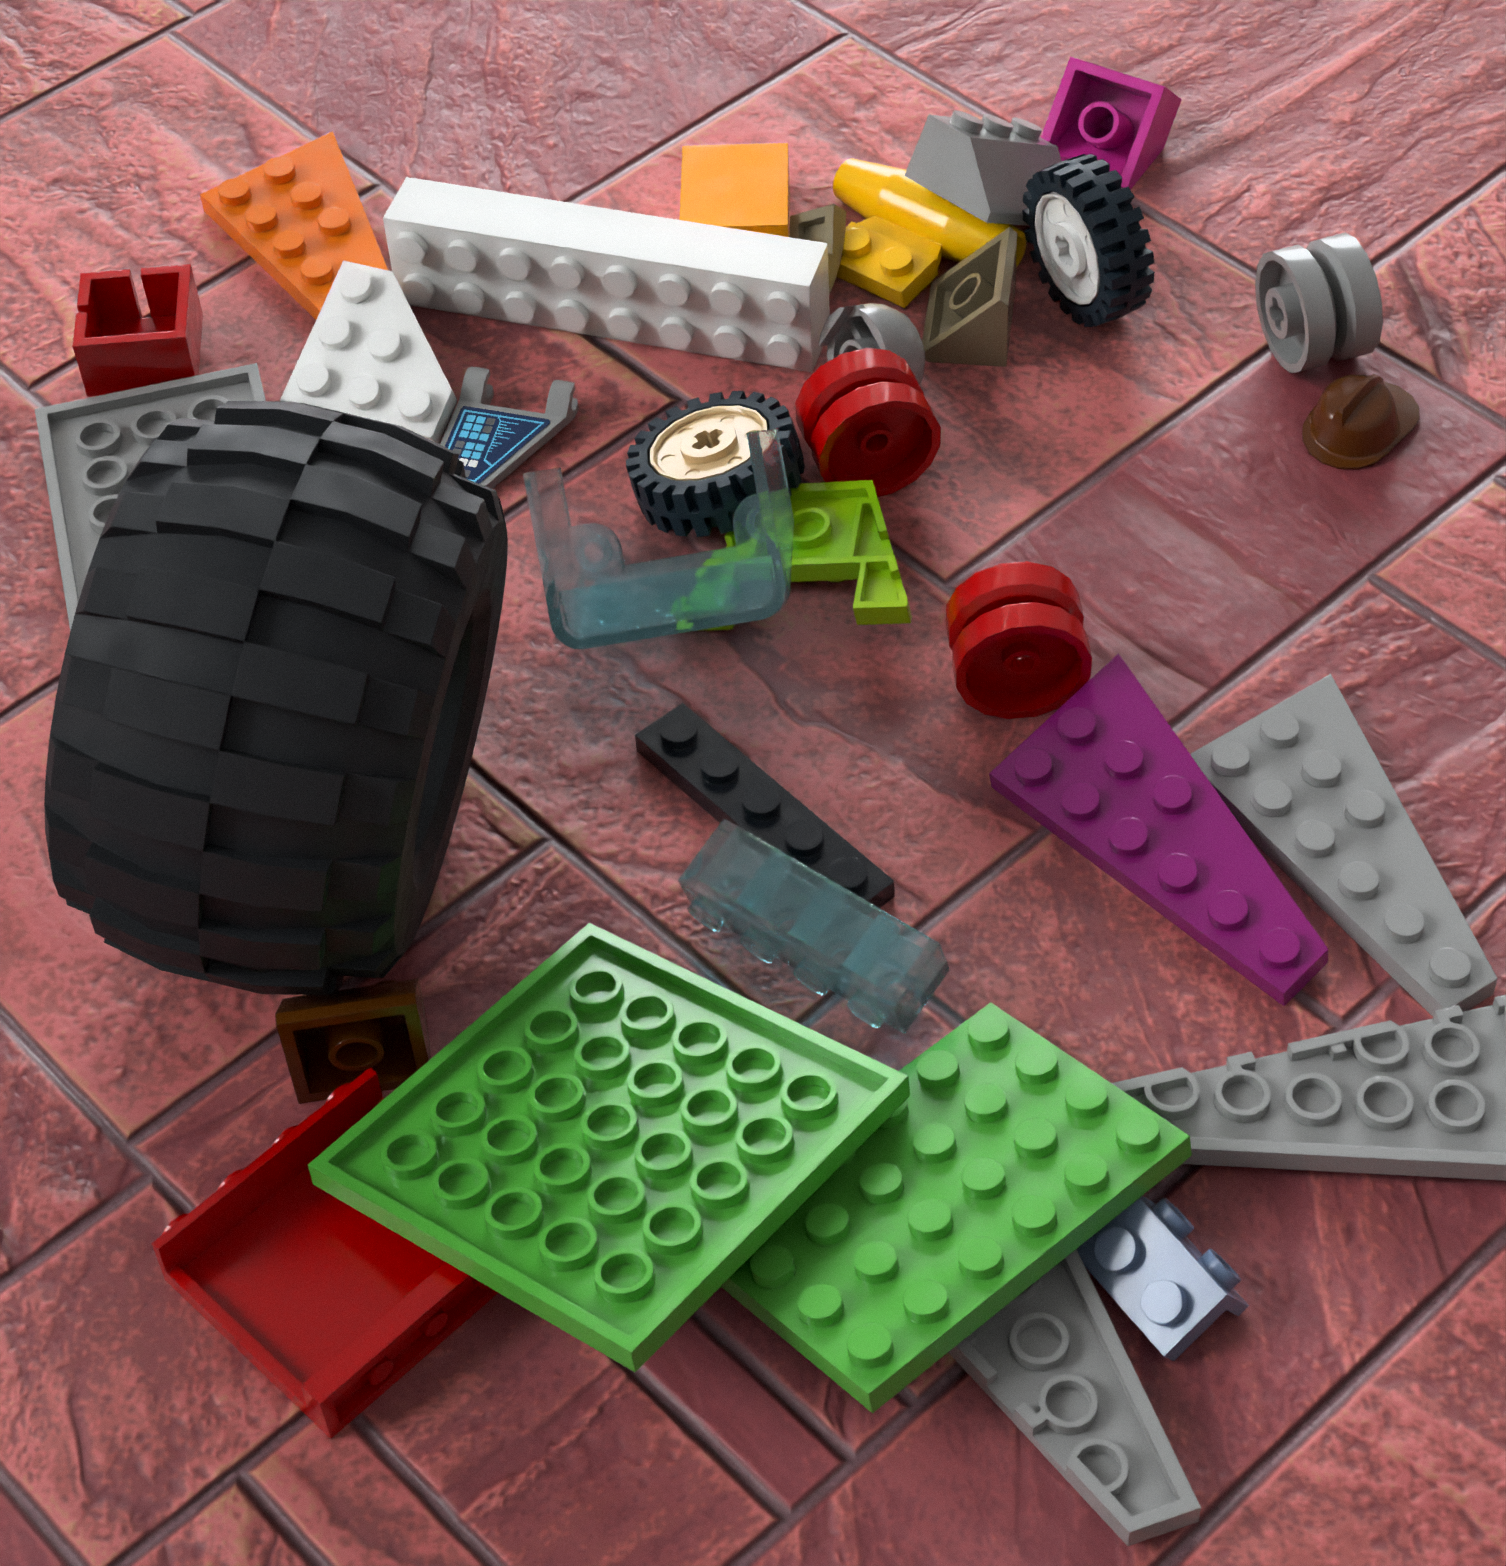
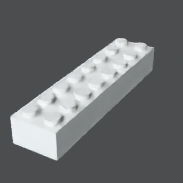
[383,177,830,372]

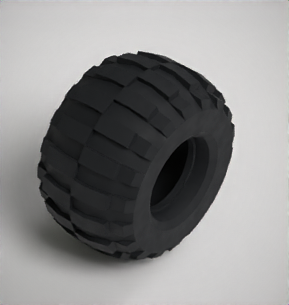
[44,401,508,995]

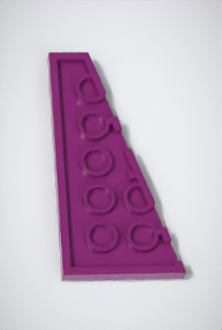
[989,653,1328,1006]

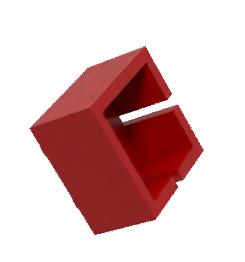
[73,264,203,397]

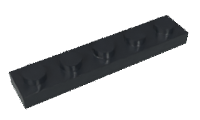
[635,703,895,933]

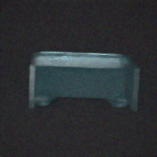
[523,428,794,649]

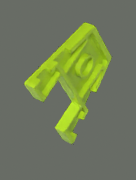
[676,480,912,631]

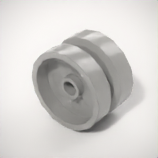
[1255,232,1383,373]

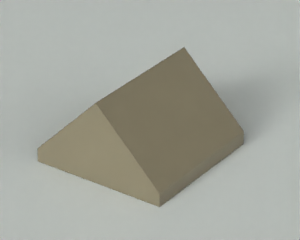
[922,227,1017,367]

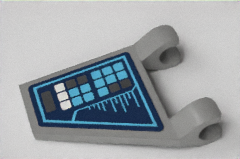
[440,366,579,489]

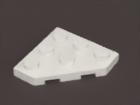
[280,260,458,444]

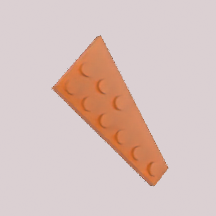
[200,131,388,320]

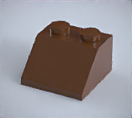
[275,978,431,1104]

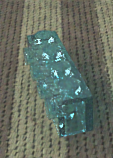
[678,819,950,1034]

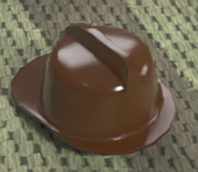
[1302,374,1420,469]

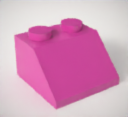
[1041,57,1182,190]

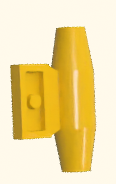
[833,158,1027,308]

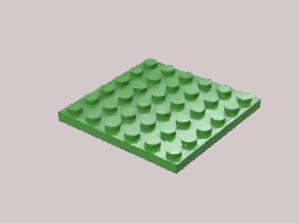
[308,923,910,1372]

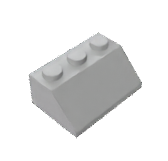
[904,110,1061,225]

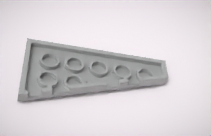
[1190,674,1498,1016]
[1112,995,1506,1181]
[948,1249,1201,1546]

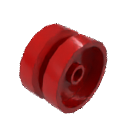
[795,348,941,497]
[946,561,1092,719]

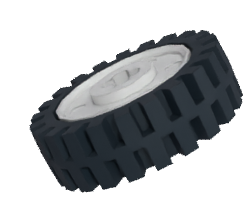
[1022,154,1155,327]

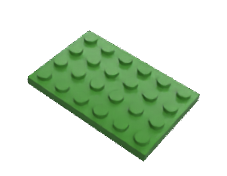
[721,1002,1192,1413]

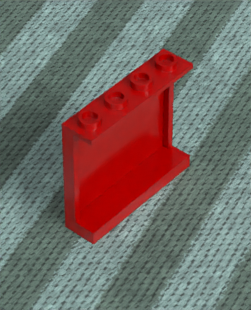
[151,1067,498,1439]

